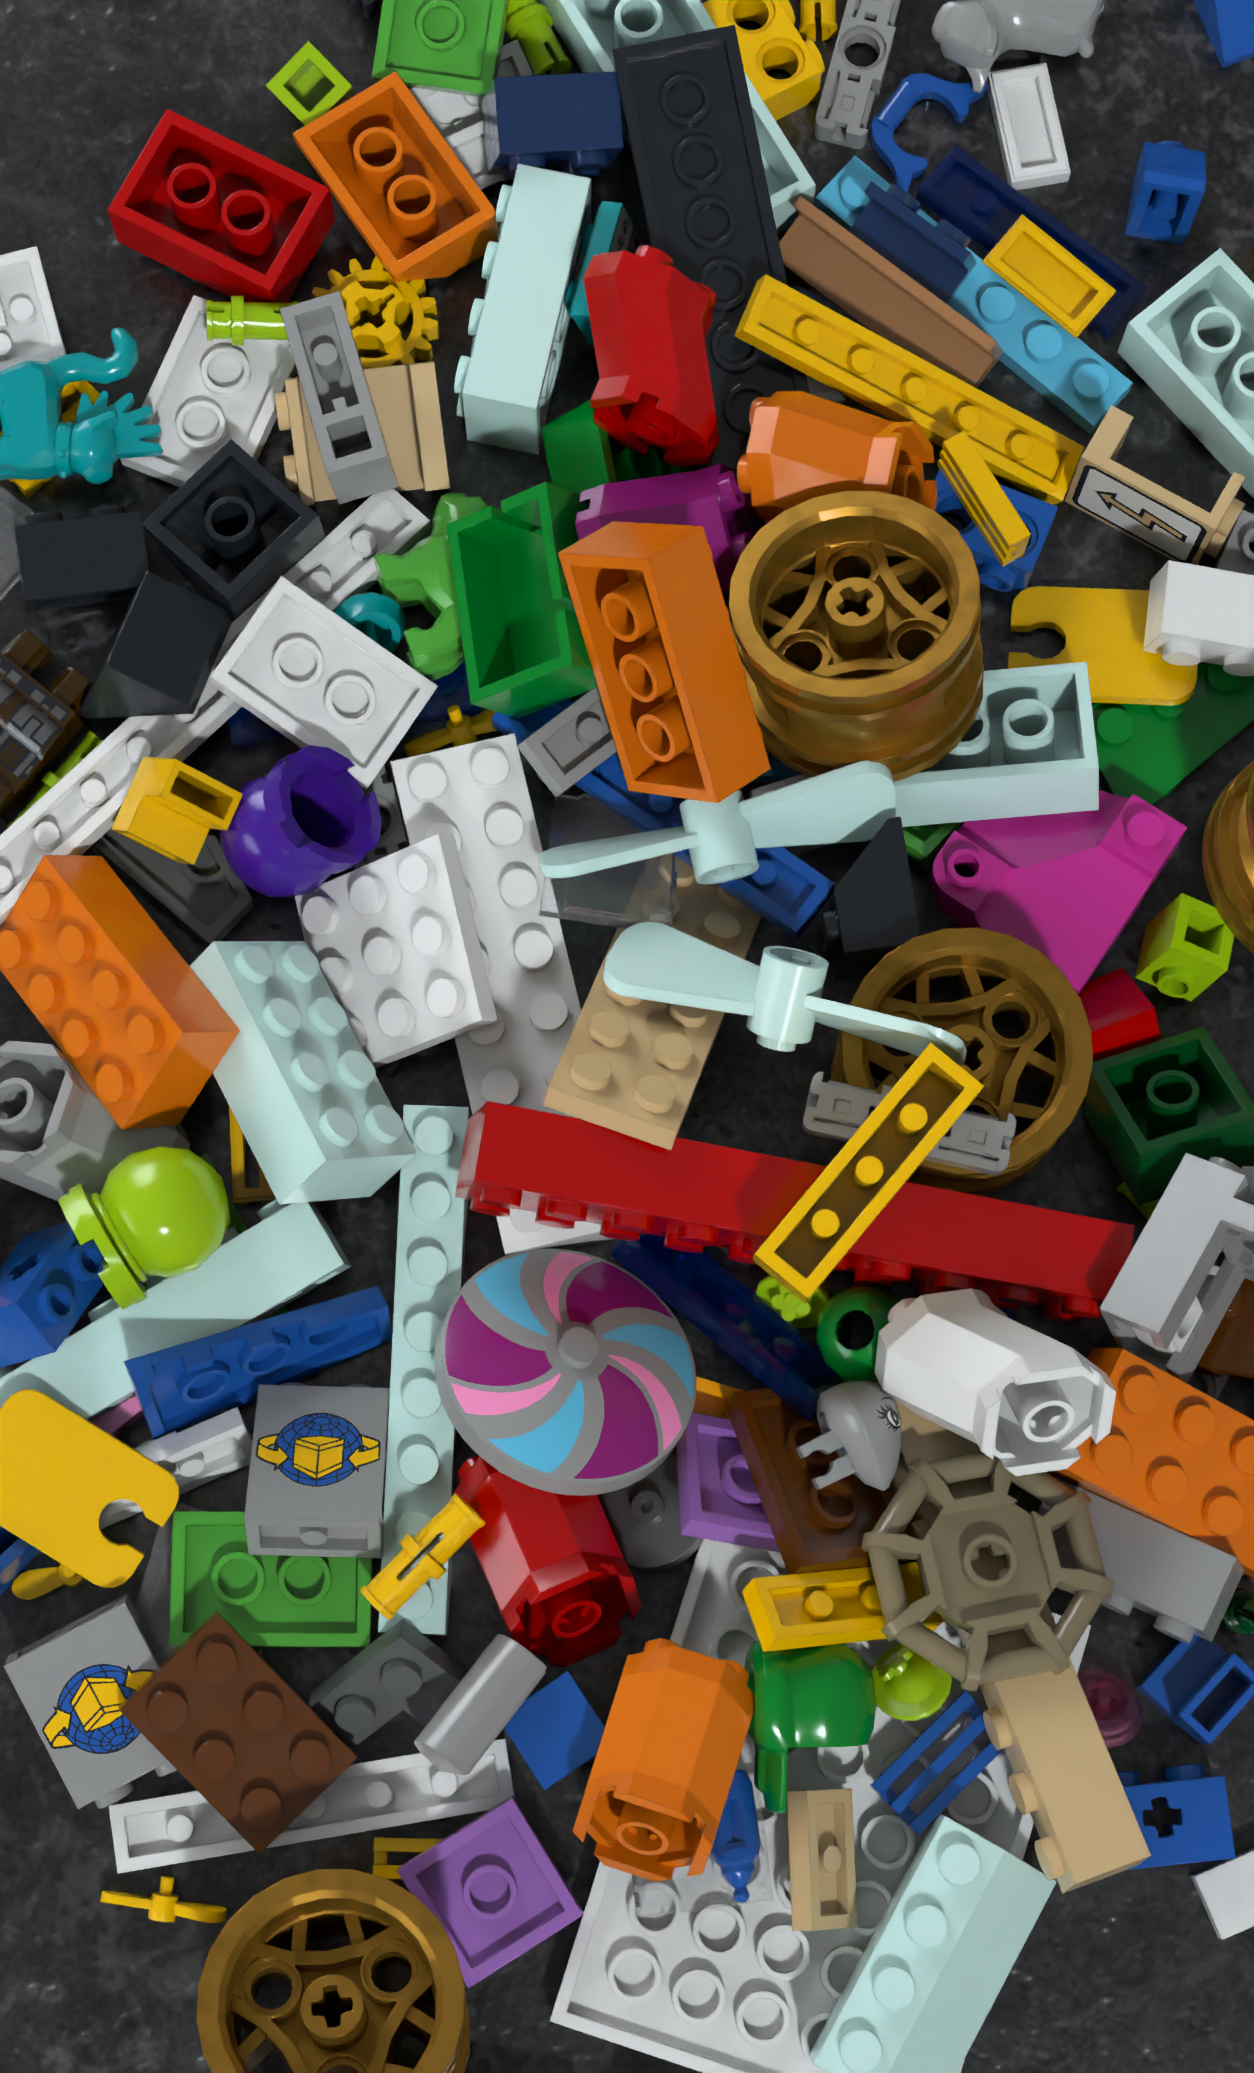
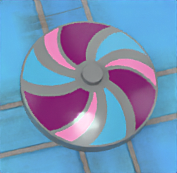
[434,1249,696,1496]

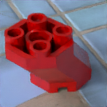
[583,245,719,467]
[452,1455,642,1667]

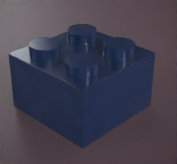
[481,71,624,184]

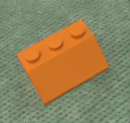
[293,71,498,282]

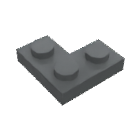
[309,1619,469,1745]

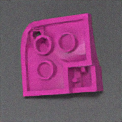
[929,790,1187,995]

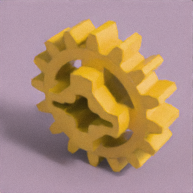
[312,256,439,369]

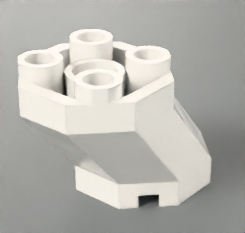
[875,1288,1116,1476]

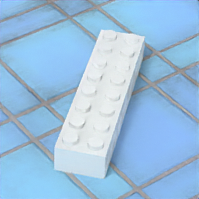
[390,733,614,1256]

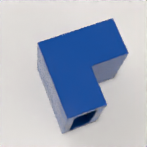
[1135,1635,1254,1745]
[504,1671,605,1790]

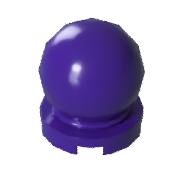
[219,745,382,897]

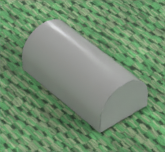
[414,1634,547,1775]

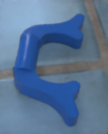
[869,73,987,192]

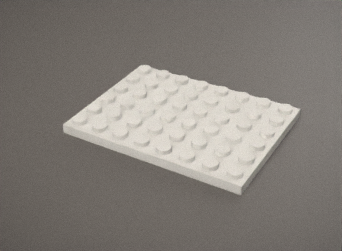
[550,1539,1091,2073]

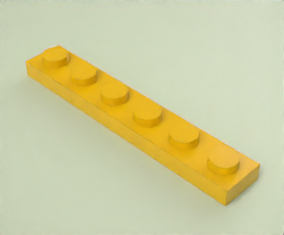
[734,274,1084,505]

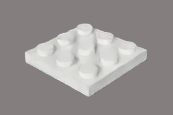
[295,834,498,1068]

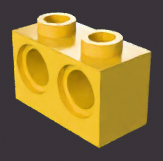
[702,0,825,121]

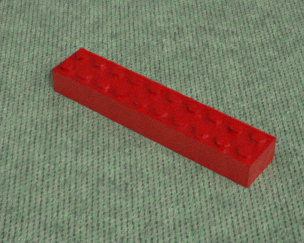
[455,1101,1135,1323]

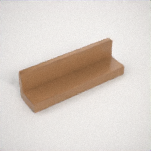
[779,196,1004,388]

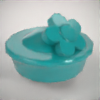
[334,592,406,653]

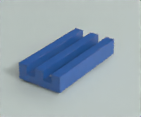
[869,1690,1003,1835]

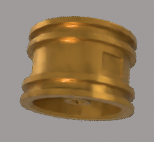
[729,491,984,781]
[831,928,1093,1196]
[196,1869,470,2073]

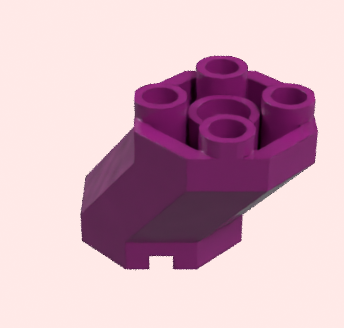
[575,463,762,602]

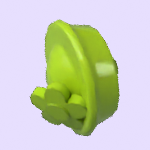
[755,1274,831,1328]
[872,1644,952,1721]

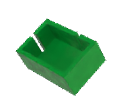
[446,482,598,718]

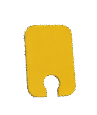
[1008,586,1198,706]
[0,1389,179,1588]

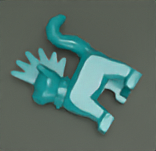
[0,327,163,484]

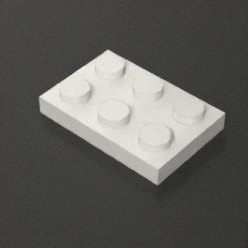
[120,295,297,487]
[208,576,438,792]

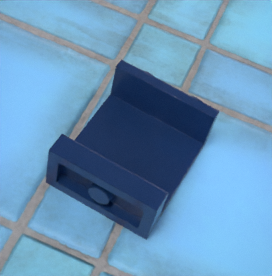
[795,181,977,329]

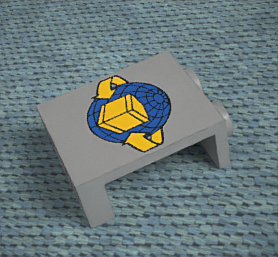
[244,1382,390,1558]
[3,1593,177,1809]

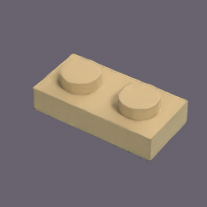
[787,1788,858,1931]

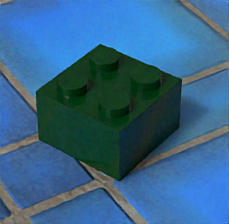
[1085,1026,1254,1206]

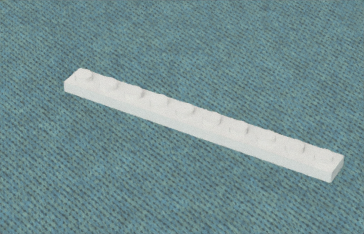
[0,489,431,928]

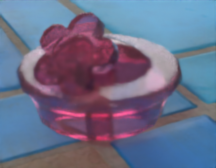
[1079,1673,1143,1748]

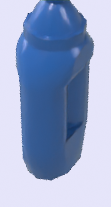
[710,1770,761,1903]

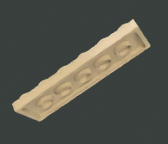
[543,853,762,1150]

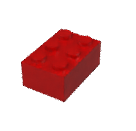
[107,109,335,303]

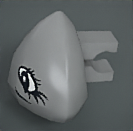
[796,1380,902,1491]

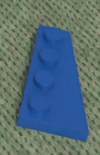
[124,1286,393,1440]

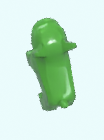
[374,492,488,681]

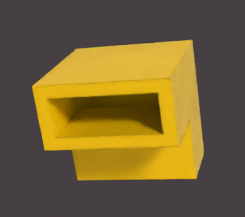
[111,757,243,865]

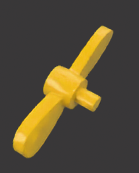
[404,705,498,756]
[12,1564,86,1600]
[100,1876,227,1923]

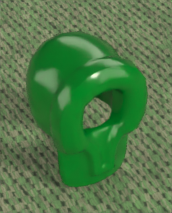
[745,1640,876,1814]

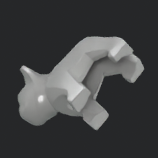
[932,0,1107,94]

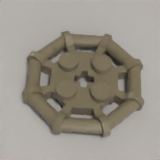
[861,1451,1114,1692]

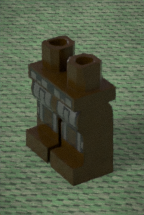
[0,629,92,825]

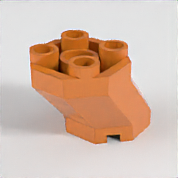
[737,391,938,524]
[572,1638,754,1882]

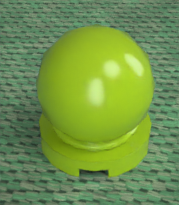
[58,1146,231,1310]

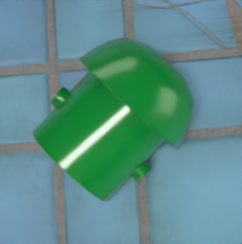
[816,1282,903,1383]

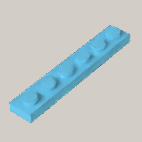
[814,156,1133,435]

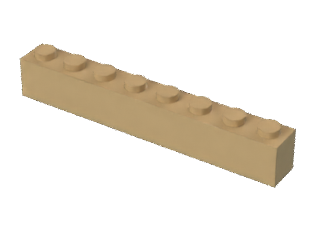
[876,1381,1151,1894]

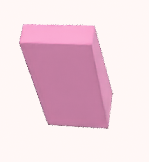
[90,1395,143,1438]

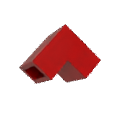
[1078,968,1161,1062]

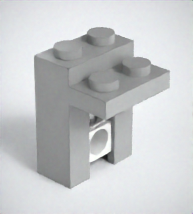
[1099,1153,1254,1383]

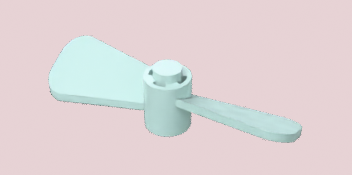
[537,760,896,884]
[603,922,967,1066]

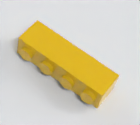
[753,1042,984,1304]

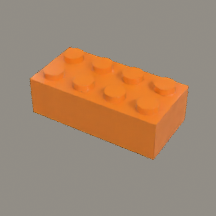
[558,521,771,803]
[0,855,240,1130]
[1049,1347,1254,1582]

